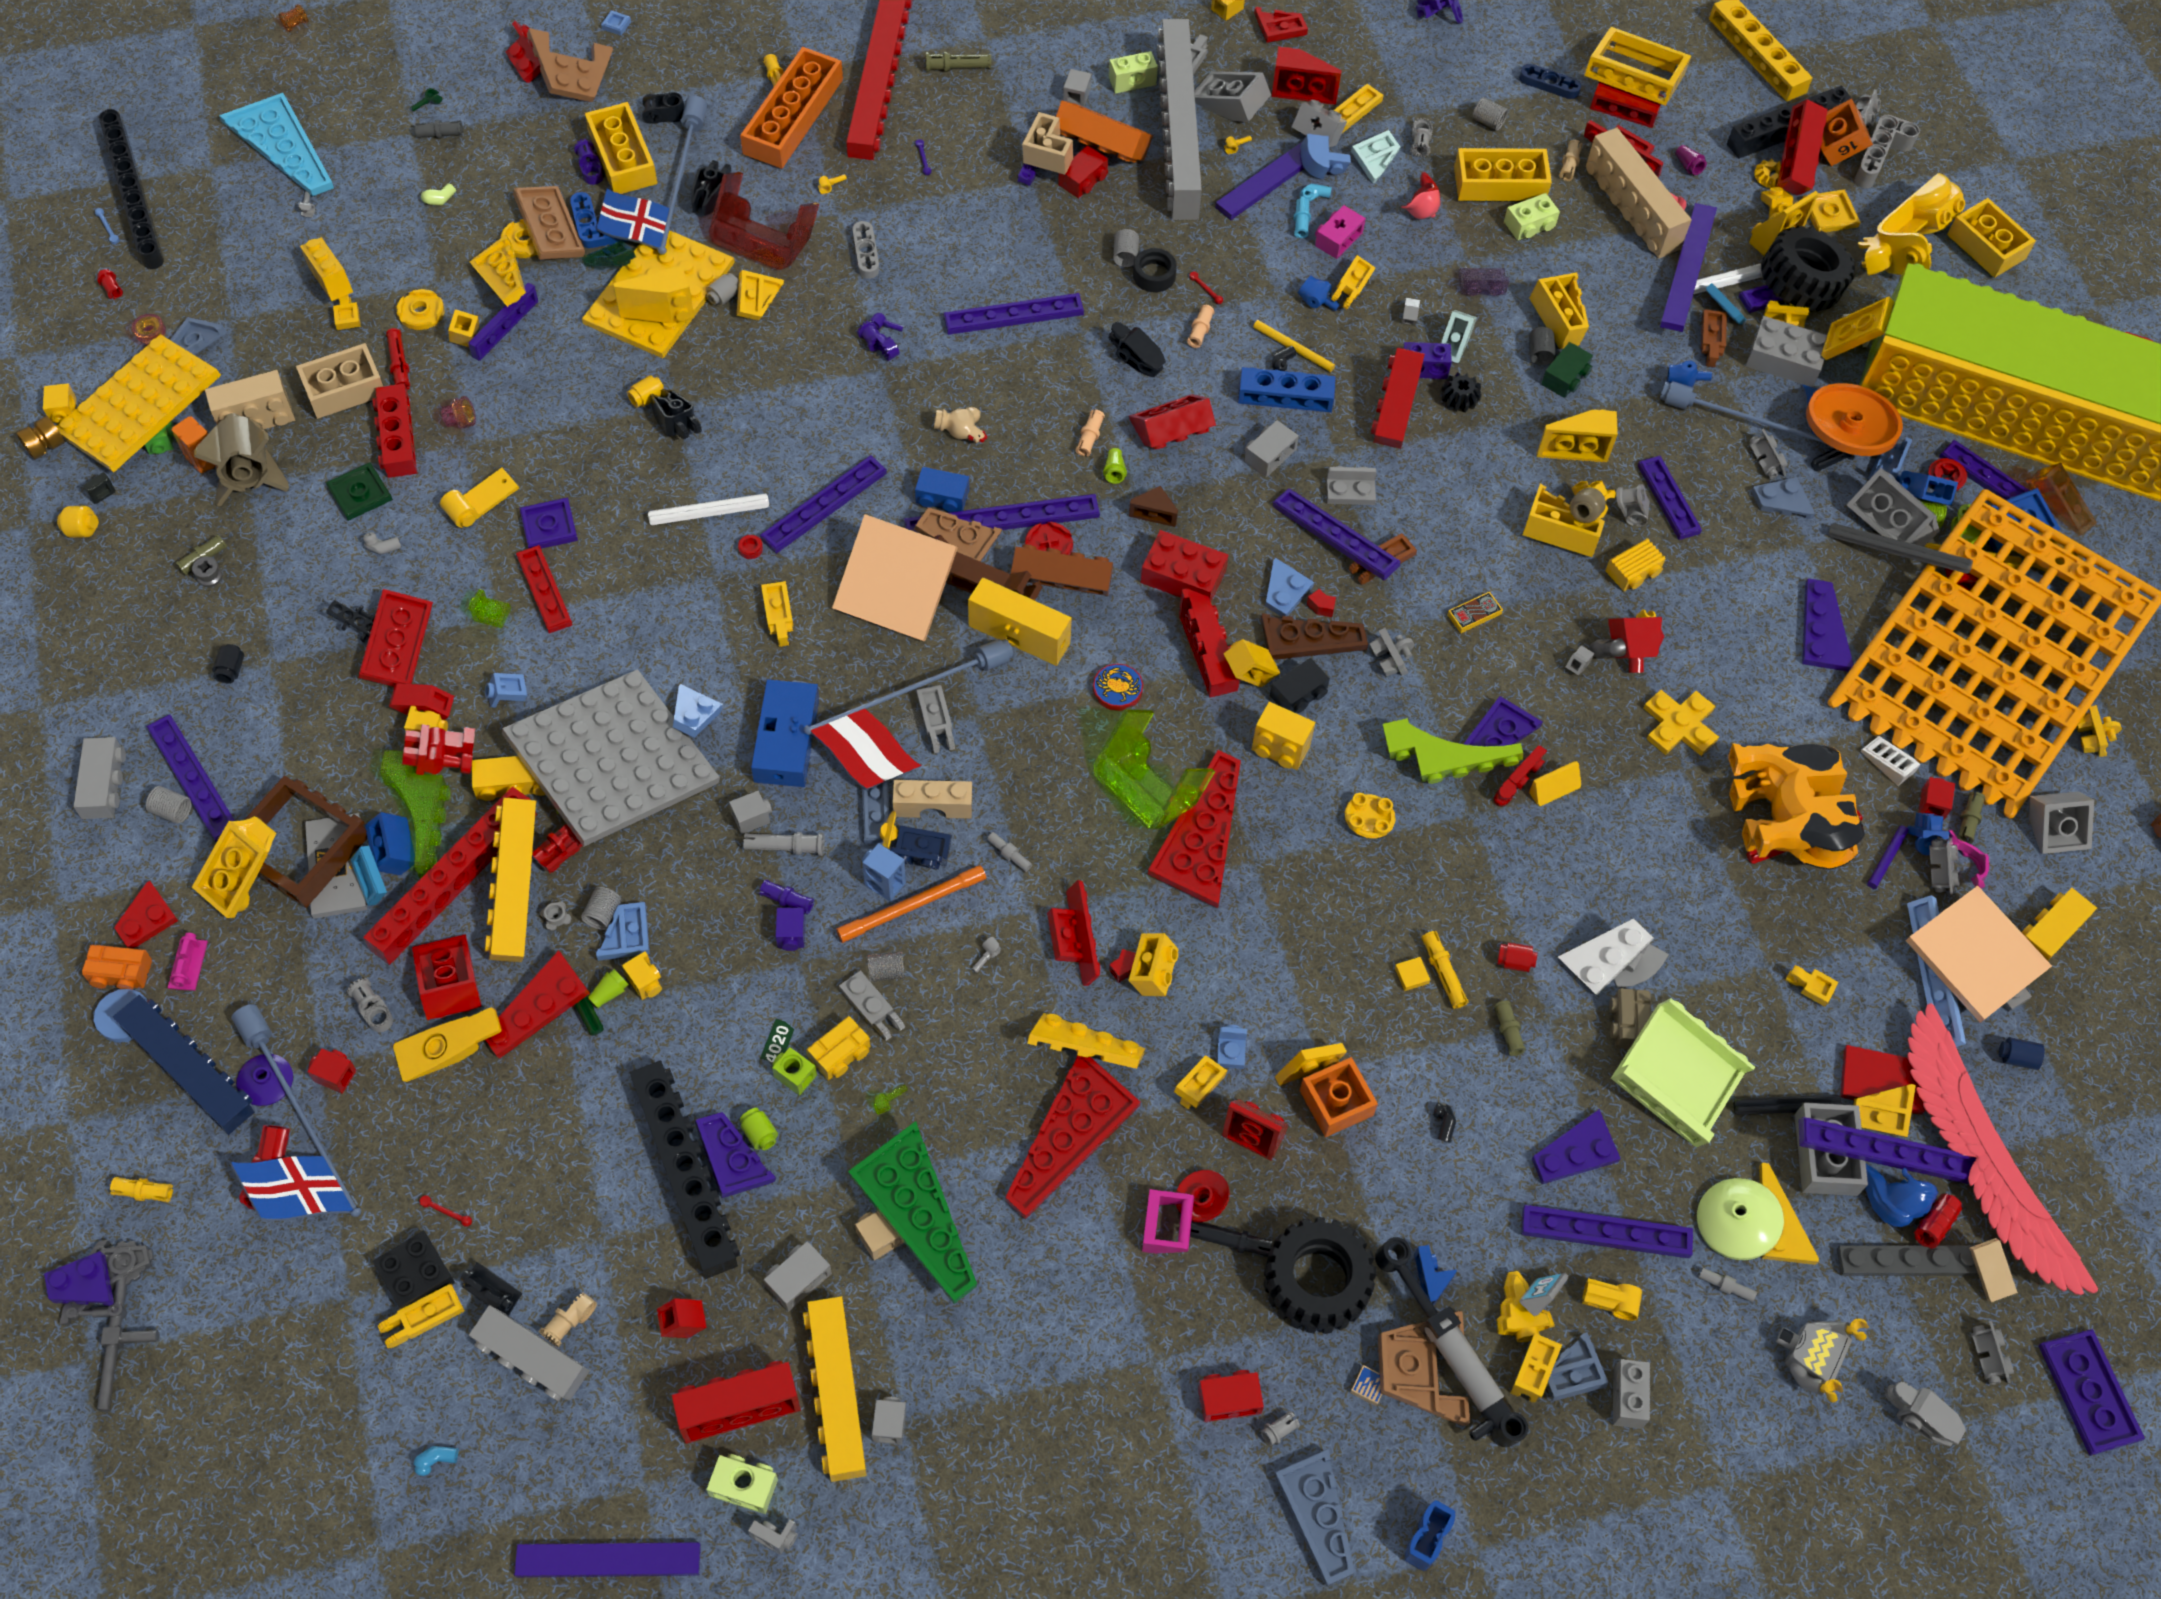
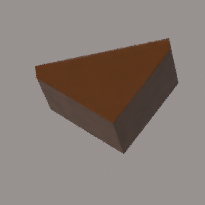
[1129,486,1178,527]

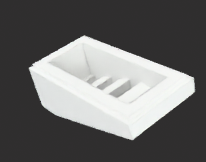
[1861,736,1921,786]

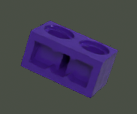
[1403,342,1452,379]

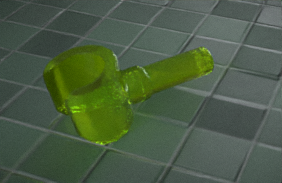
[873,1084,908,1115]

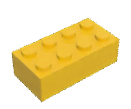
[585,102,658,194]
[1454,148,1552,201]

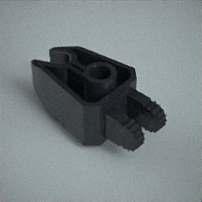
[691,160,731,216]
[1108,322,1166,377]
[651,389,702,439]

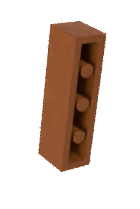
[1011,544,1113,596]

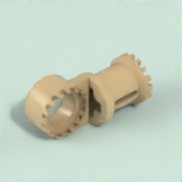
[539,1293,597,1348]

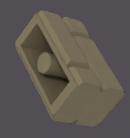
[1609,988,1651,1049]

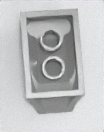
[1847,468,1940,547]

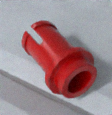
[97,269,123,299]

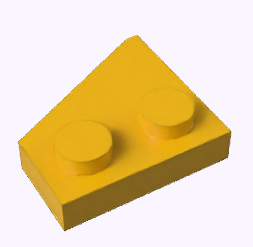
[737,270,784,320]
[1275,1043,1347,1086]

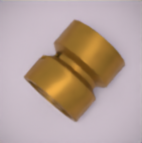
[16,416,65,460]

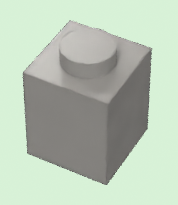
[1063,69,1092,107]
[729,791,772,834]
[872,1397,907,1445]

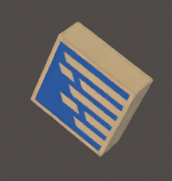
[1350,1365,1382,1406]

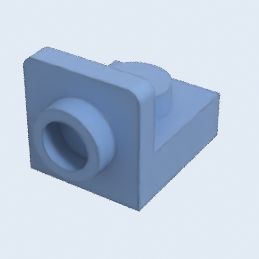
[485,673,527,708]
[1217,1025,1247,1069]

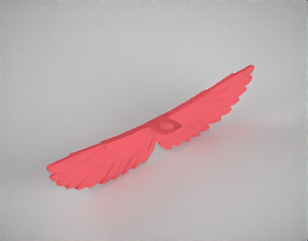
[1907,1003,2098,1295]

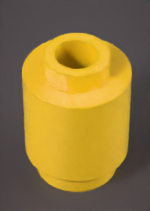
[627,375,664,408]

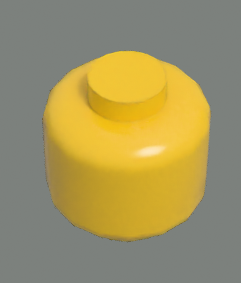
[57,506,99,538]

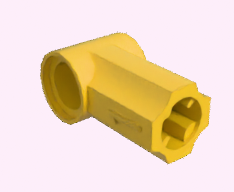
[1582,1278,1642,1321]

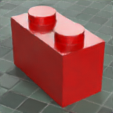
[1058,145,1108,199]
[1198,1370,1264,1422]

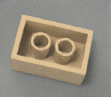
[296,343,383,419]
[205,370,296,429]

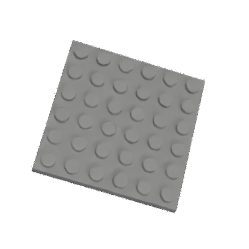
[502,669,720,847]

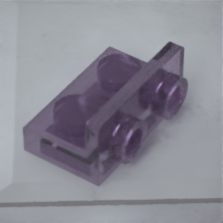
[1458,268,1509,296]

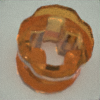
[278,4,309,32]

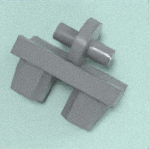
[1369,628,1414,677]

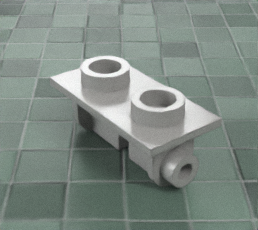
[1856,89,1881,131]
[1749,428,1788,479]
[1929,837,1960,894]
[1971,1321,2014,1385]

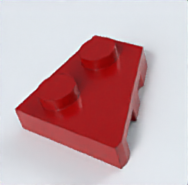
[1254,7,1308,43]
[114,881,178,949]

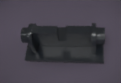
[460,1262,523,1316]

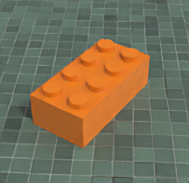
[1056,100,1154,163]

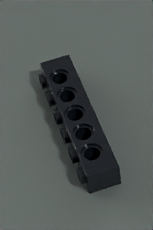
[1727,85,1854,159]

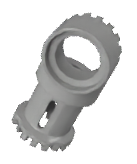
[1411,118,1433,158]
[347,978,393,1032]

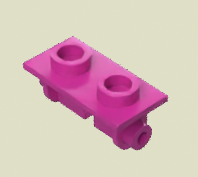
[168,933,208,991]

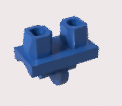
[1907,812,1949,855]

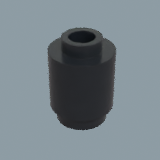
[212,644,245,684]

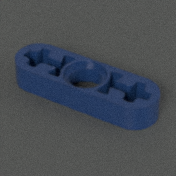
[1519,64,1581,99]

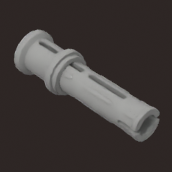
[744,832,825,856]

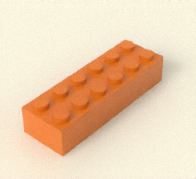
[740,47,843,169]

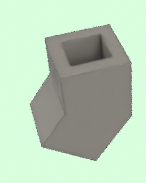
[1401,298,1420,326]
[1565,645,1594,675]

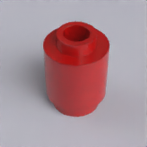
[1497,942,1538,972]

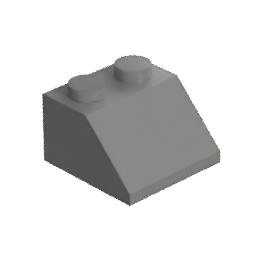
[2029,791,2094,854]

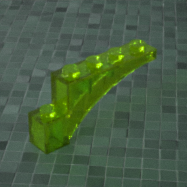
[380,750,450,878]

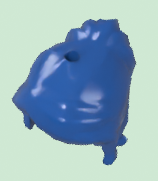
[1865,1164,1938,1227]

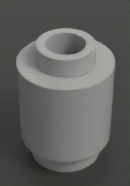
[706,273,739,306]

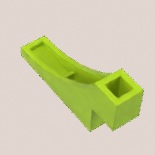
[1383,718,1523,784]

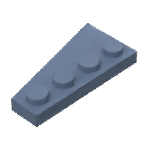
[1275,1449,1355,1587]

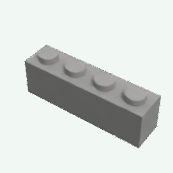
[469,1305,590,1401]

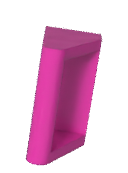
[1142,1189,1194,1254]

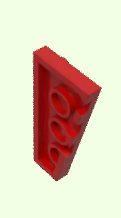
[485,950,590,1059]

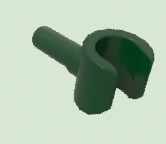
[411,88,443,111]

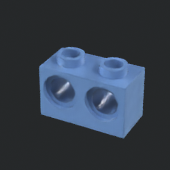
[862,843,906,902]

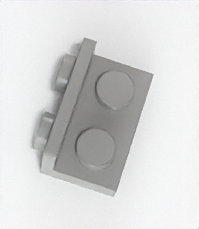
[1326,466,1377,505]

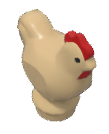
[934,407,987,443]

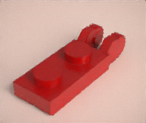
[1493,745,1547,807]

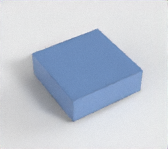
[601,10,631,36]

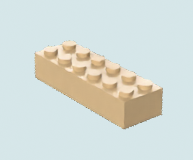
[1586,128,1692,259]

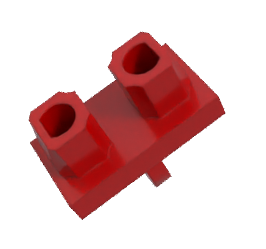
[532,824,582,873]

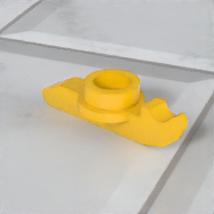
[879,811,899,849]

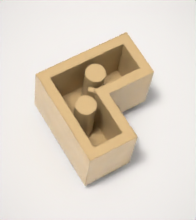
[1022,112,1073,175]

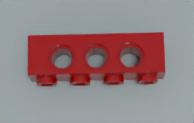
[373,383,417,478]

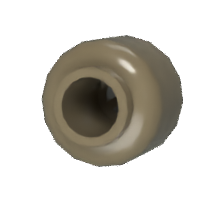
[1570,487,1606,523]

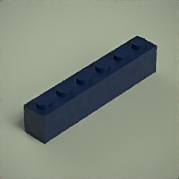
[113,994,255,1135]

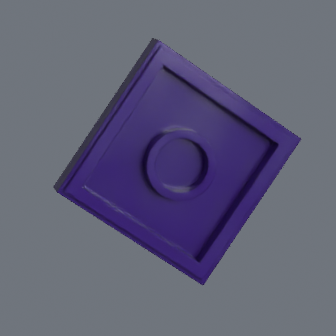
[520,497,578,549]

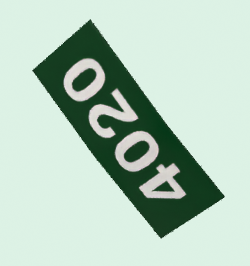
[760,1019,794,1062]

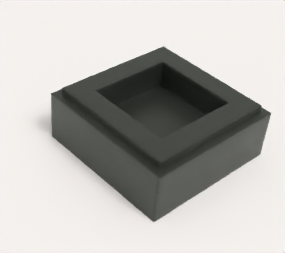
[82,472,116,504]

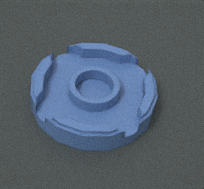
[94,989,148,1043]

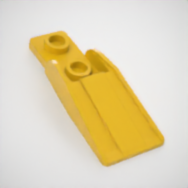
[393,1007,501,1082]

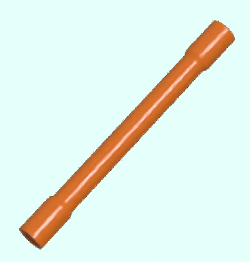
[836,865,986,943]

